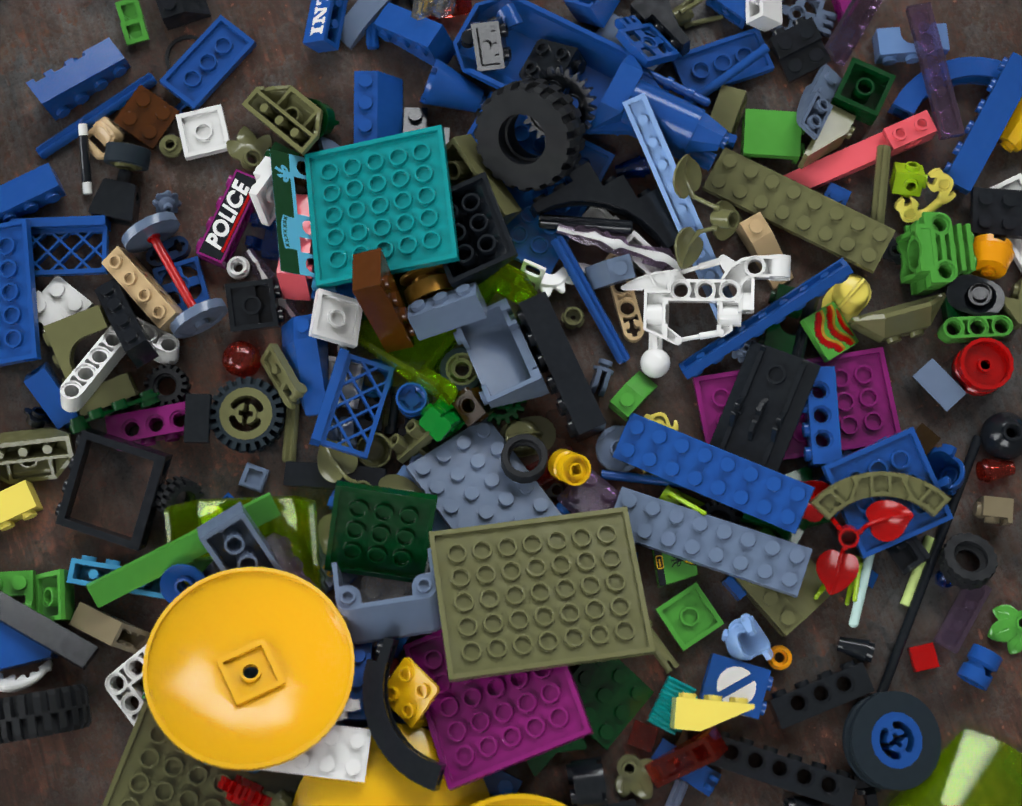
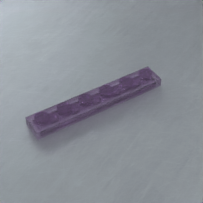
[906,2,965,140]

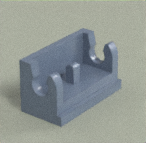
[912,358,967,412]

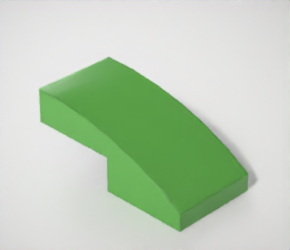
[115,0,150,46]

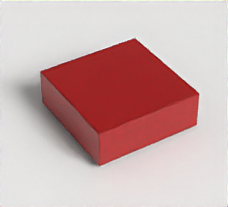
[907,642,940,672]

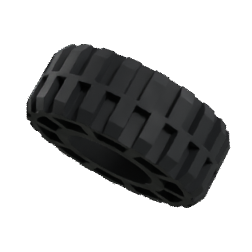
[474,78,585,192]

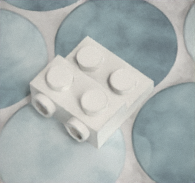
[248,156,276,226]
[36,276,95,332]

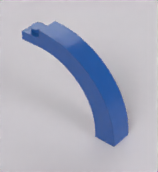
[888,57,1001,120]

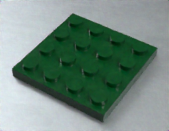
[324,480,438,582]

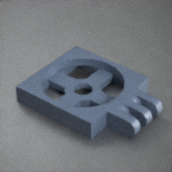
[769,0,837,37]

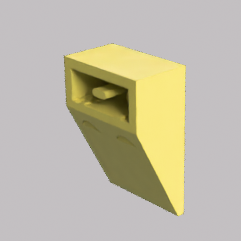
[670,692,755,731]

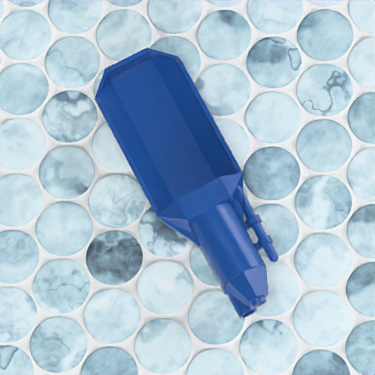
[453,0,730,172]

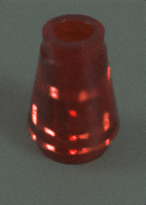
[976,458,1015,483]

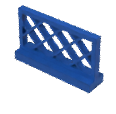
[10,215,111,277]
[309,348,395,460]

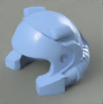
[721,613,773,661]

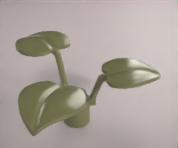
[673,154,743,269]
[317,438,422,555]

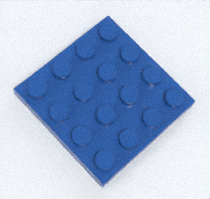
[821,427,954,559]

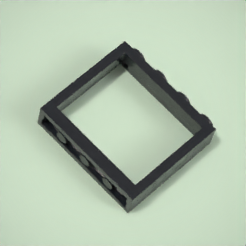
[55,428,173,551]

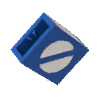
[698,653,773,720]

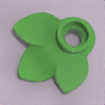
[987,604,1022,654]

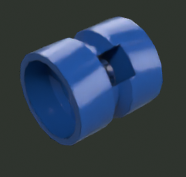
[396,382,429,419]
[957,644,1003,691]

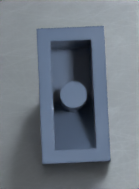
[585,254,637,290]

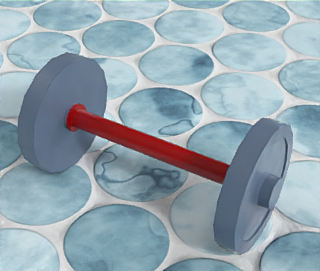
[121,211,228,339]

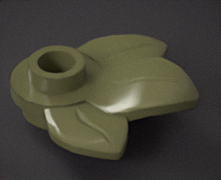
[226,126,272,171]
[615,754,663,799]

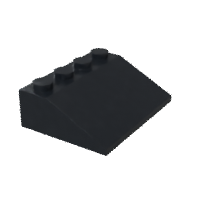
[443,172,518,289]

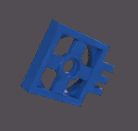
[614,15,679,68]
[152,256,210,311]

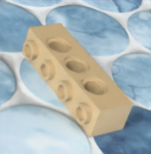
[101,246,183,334]

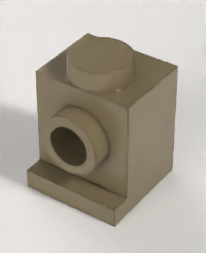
[973,496,1014,526]

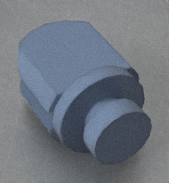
[590,358,614,397]

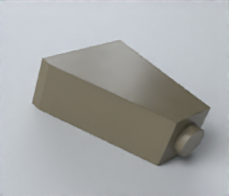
[69,602,151,654]

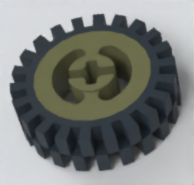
[210,376,286,454]

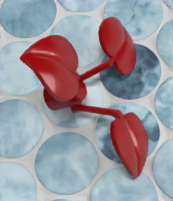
[801,480,914,595]

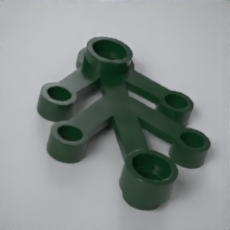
[69,389,160,435]

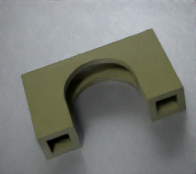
[42,305,139,416]

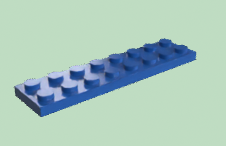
[612,413,815,534]

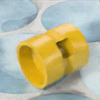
[548,449,591,486]

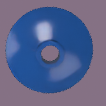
[160,564,206,604]

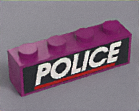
[196,169,256,270]

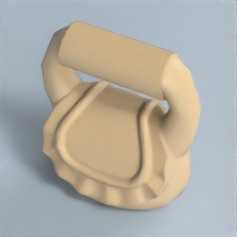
[88,117,125,160]

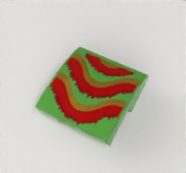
[799,301,859,363]

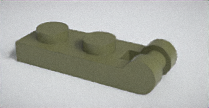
[260,343,307,409]

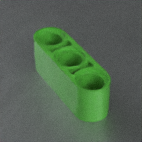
[937,315,1013,344]

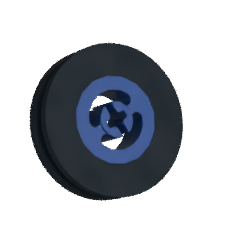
[842,691,941,790]

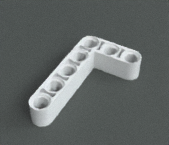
[60,317,179,412]
[105,645,146,726]

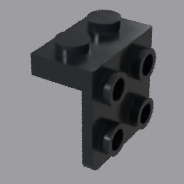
[519,39,587,95]

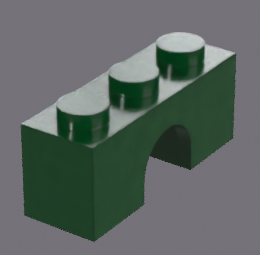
[758,283,803,354]

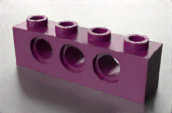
[105,401,185,451]

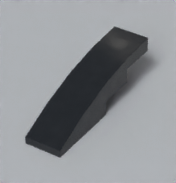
[283,461,387,490]

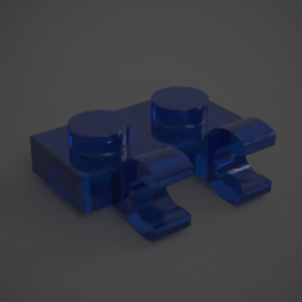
[245,213,279,261]

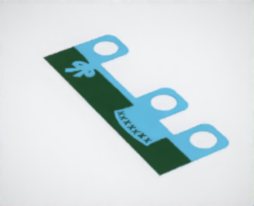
[270,149,315,277]

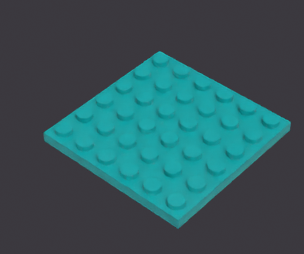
[304,125,460,289]

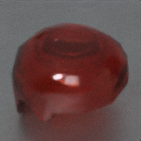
[222,340,261,379]

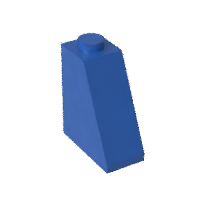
[23,362,79,429]
[0,622,58,672]

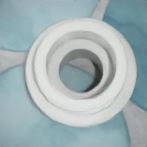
[226,256,251,280]

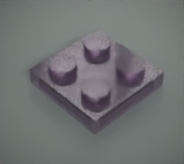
[557,469,620,513]

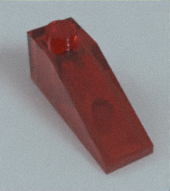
[644,726,728,788]

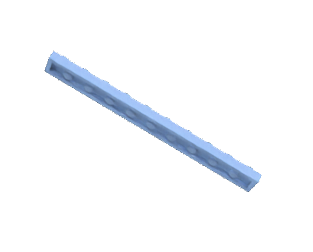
[622,92,733,320]

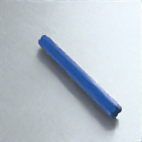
[36,73,157,159]
[551,235,630,364]

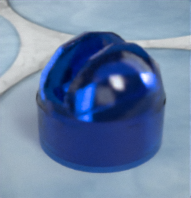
[935,570,953,588]

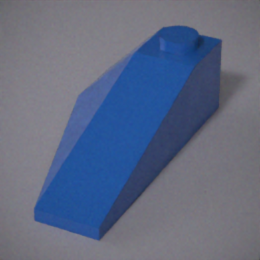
[281,314,329,417]

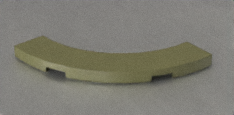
[809,471,951,520]

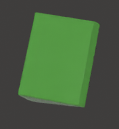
[35,569,75,623]

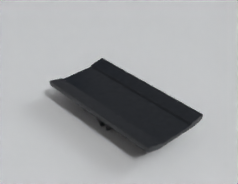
[710,341,821,472]

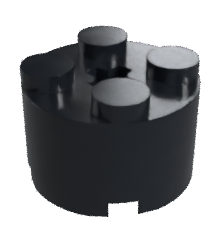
[566,756,608,806]

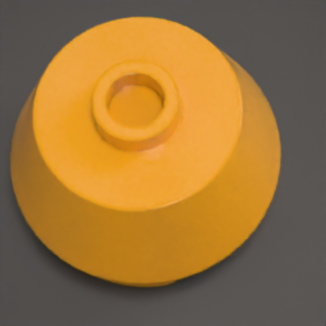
[972,234,1015,280]

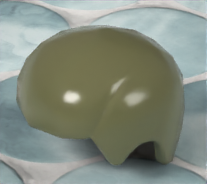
[356,432,393,468]

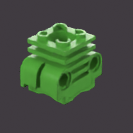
[896,212,977,295]

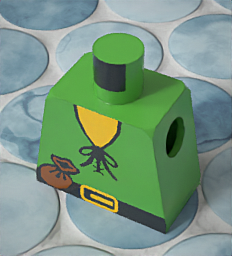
[652,550,698,588]

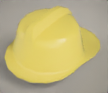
[821,274,872,323]

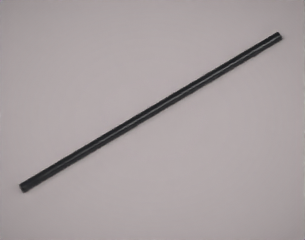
[876,435,982,693]

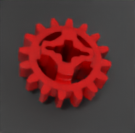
[217,774,273,806]

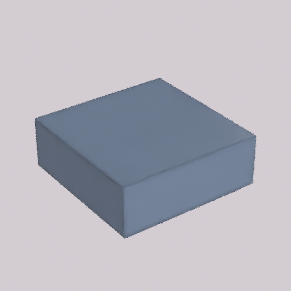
[238,462,271,494]

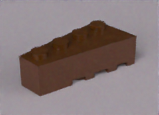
[352,248,416,353]

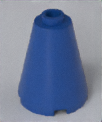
[419,58,487,113]

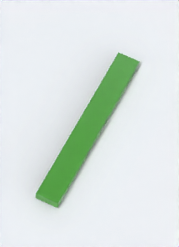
[86,492,281,608]

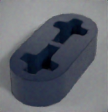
[146,236,191,268]

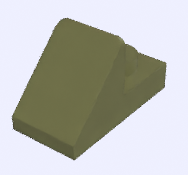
[1000,278,1022,330]

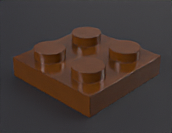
[113,84,180,150]

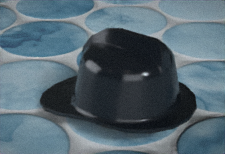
[946,274,1005,316]

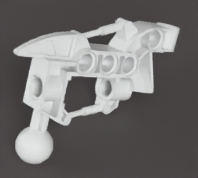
[621,254,791,378]

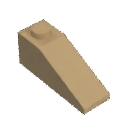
[736,212,794,290]

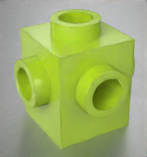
[889,161,928,198]

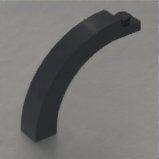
[362,637,447,791]

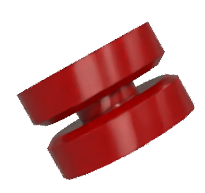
[951,338,1014,396]

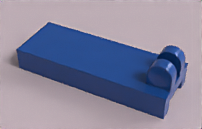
[650,738,721,797]

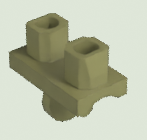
[389,418,433,464]

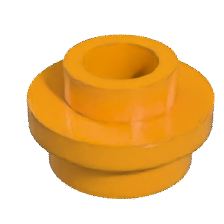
[767,645,792,670]

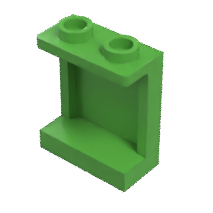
[741,109,805,164]

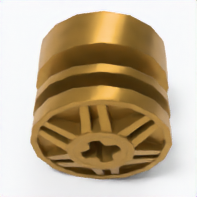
[397,264,454,305]

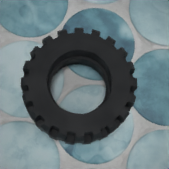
[0,684,92,744]

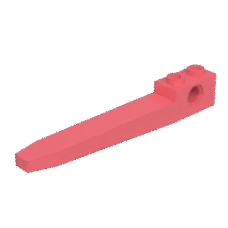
[783,110,937,190]

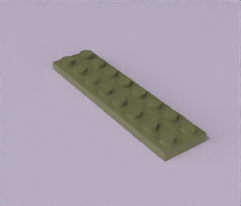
[702,147,896,274]

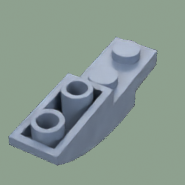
[796,64,842,140]

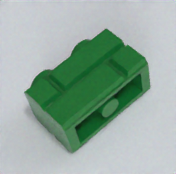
[419,397,465,442]

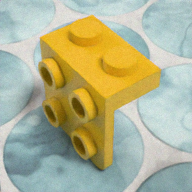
[388,657,440,729]

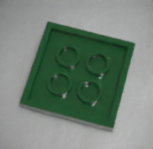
[572,659,654,750]

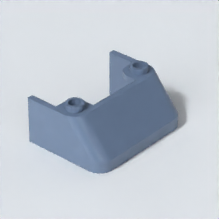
[332,548,441,645]

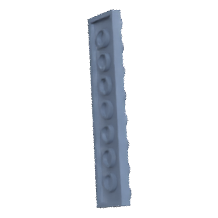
[614,487,813,598]

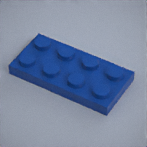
[159,15,257,110]
[671,28,775,92]

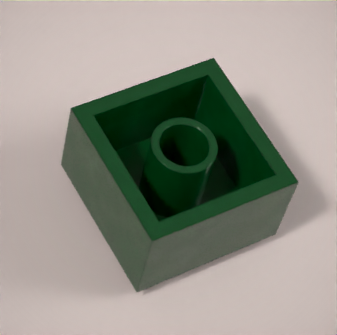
[831,57,896,126]

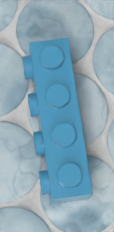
[66,555,165,600]

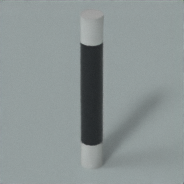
[78,123,93,195]

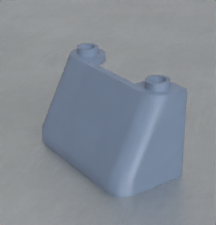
[453,298,550,408]

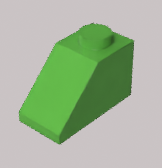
[608,371,658,422]

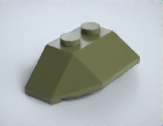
[242,85,323,156]
[848,292,946,345]
[0,427,75,484]

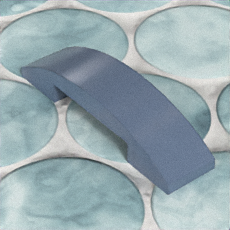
[340,0,392,50]

